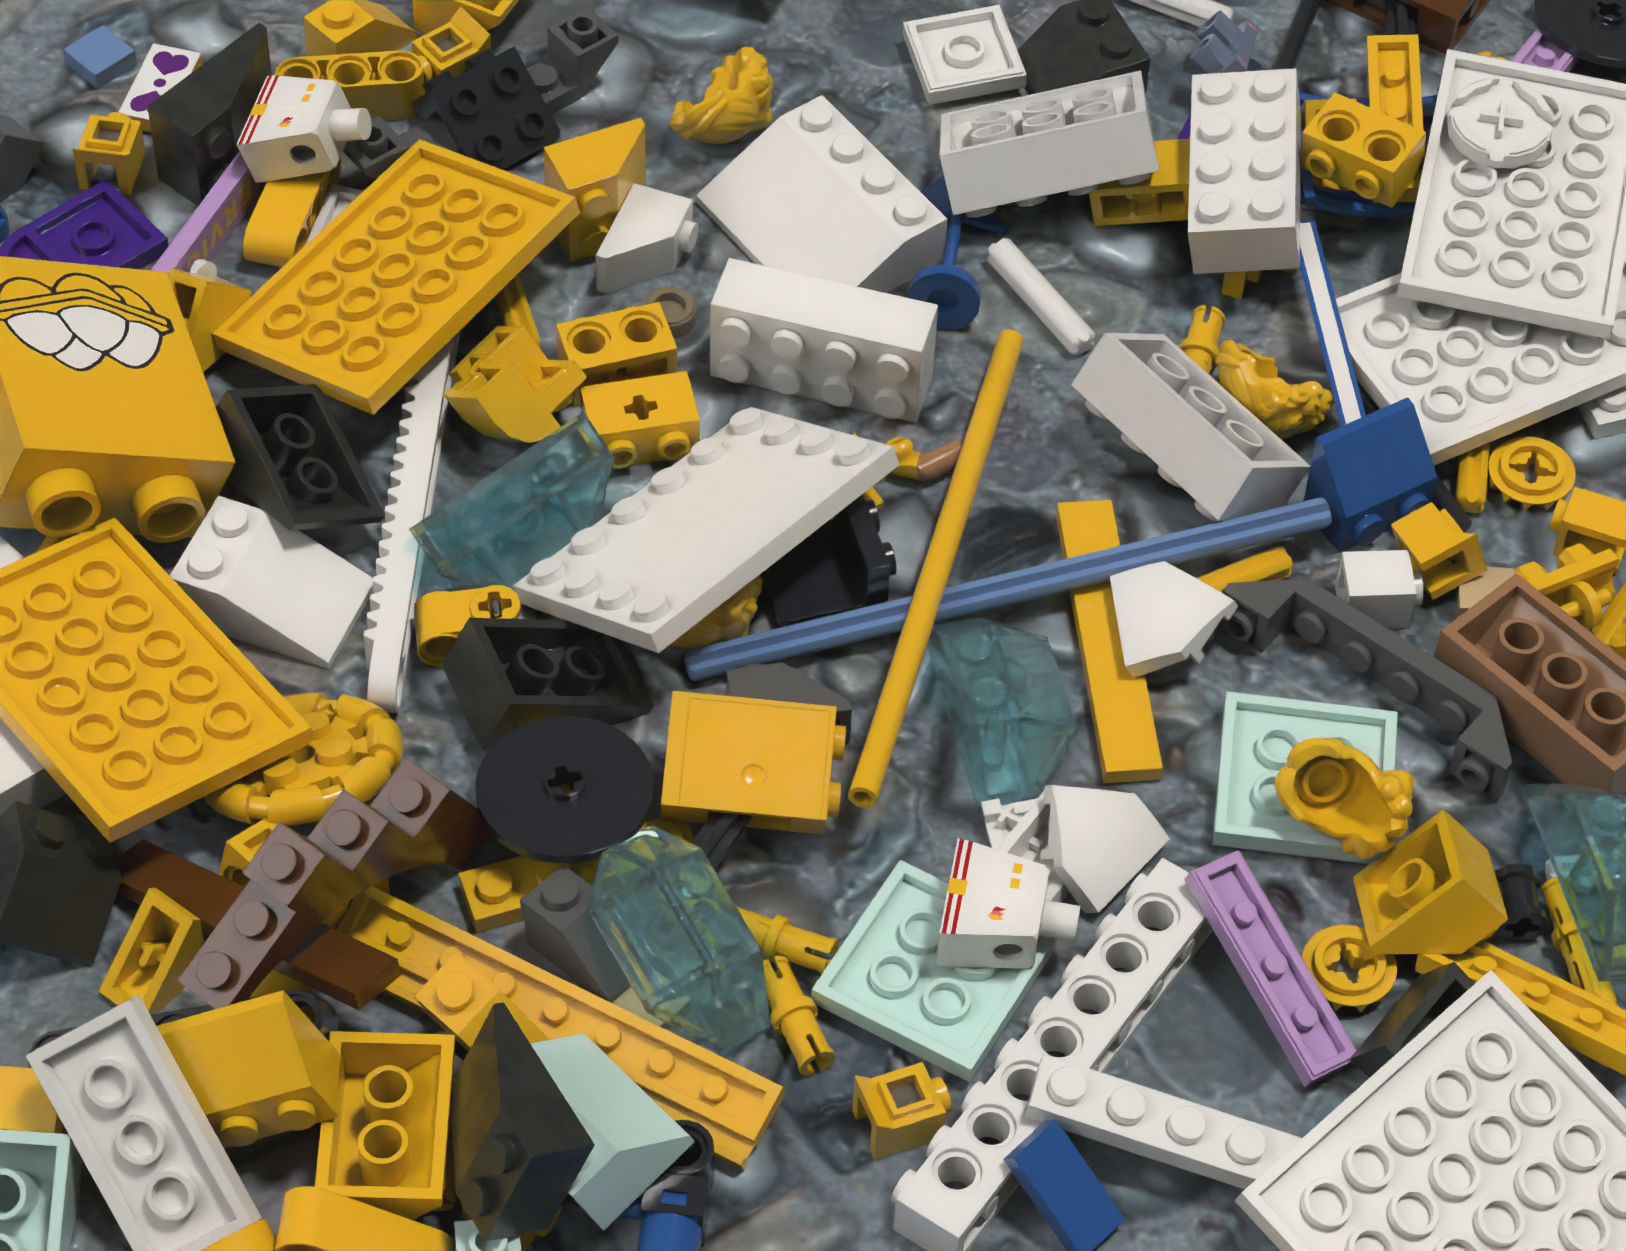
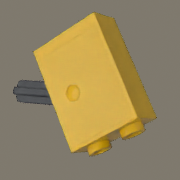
[660,691,846,890]

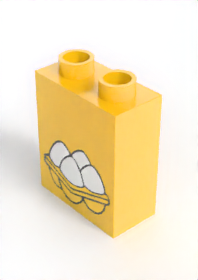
[0,256,236,543]

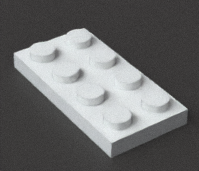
[26,995,262,1251]

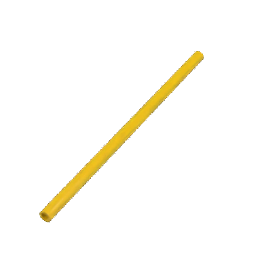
[848,329,1024,808]

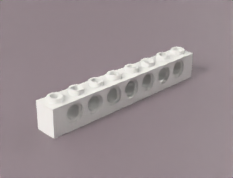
[891,858,1213,1251]

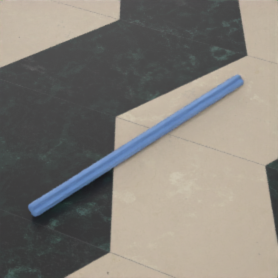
[684,497,1332,681]

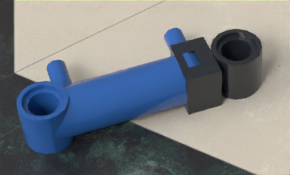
[618,1120,714,1251]

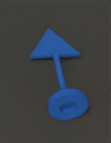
[907,176,1006,330]

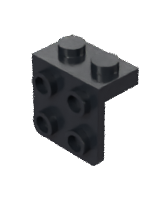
[411,46,560,170]
[760,494,897,627]

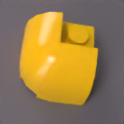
[443,326,587,443]

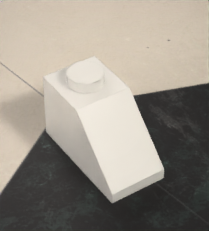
[596,183,699,294]

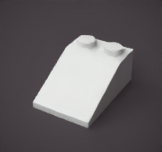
[170,496,373,669]

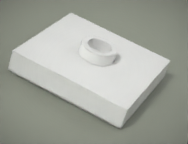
[903,5,1027,105]

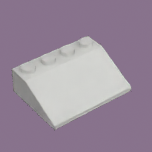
[940,71,1159,218]
[696,95,948,293]

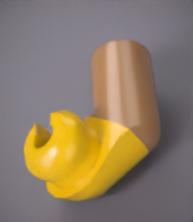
[886,437,962,482]

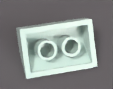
[530,1033,695,1231]

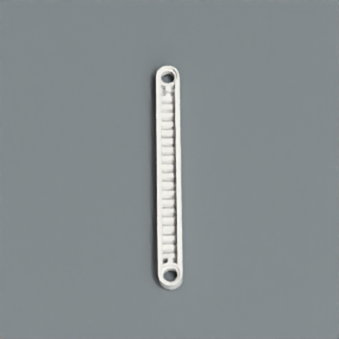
[363,330,461,713]

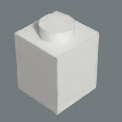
[1335,550,1423,629]

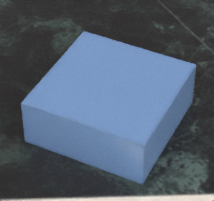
[63,25,137,90]

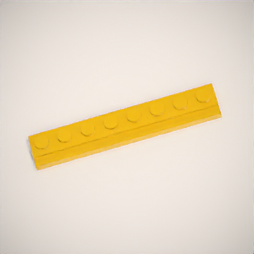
[336,886,786,1171]

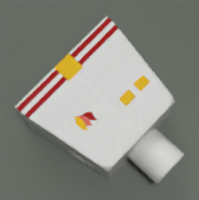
[236,75,372,183]
[936,838,1081,969]

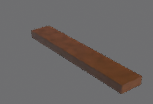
[117,839,401,1010]

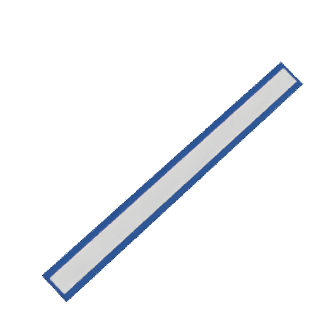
[1300,220,1366,426]

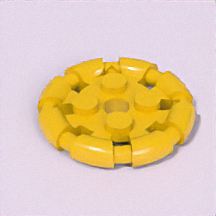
[204,693,404,826]

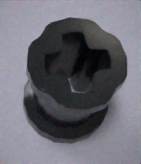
[1494,863,1549,942]

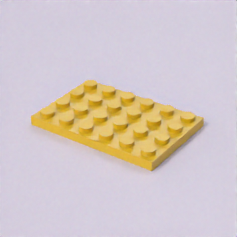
[212,139,580,415]
[0,517,312,843]

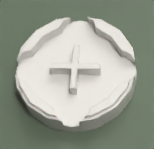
[1447,78,1553,169]

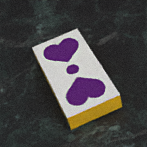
[119,43,203,132]

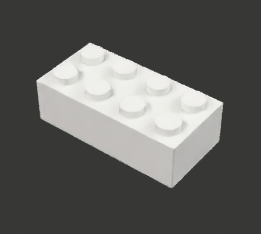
[1188,68,1301,274]
[710,258,938,423]
[1071,333,1310,522]

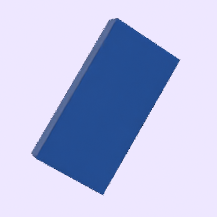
[1003,1119,1125,1251]

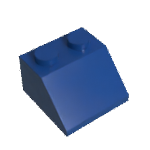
[1304,397,1437,553]

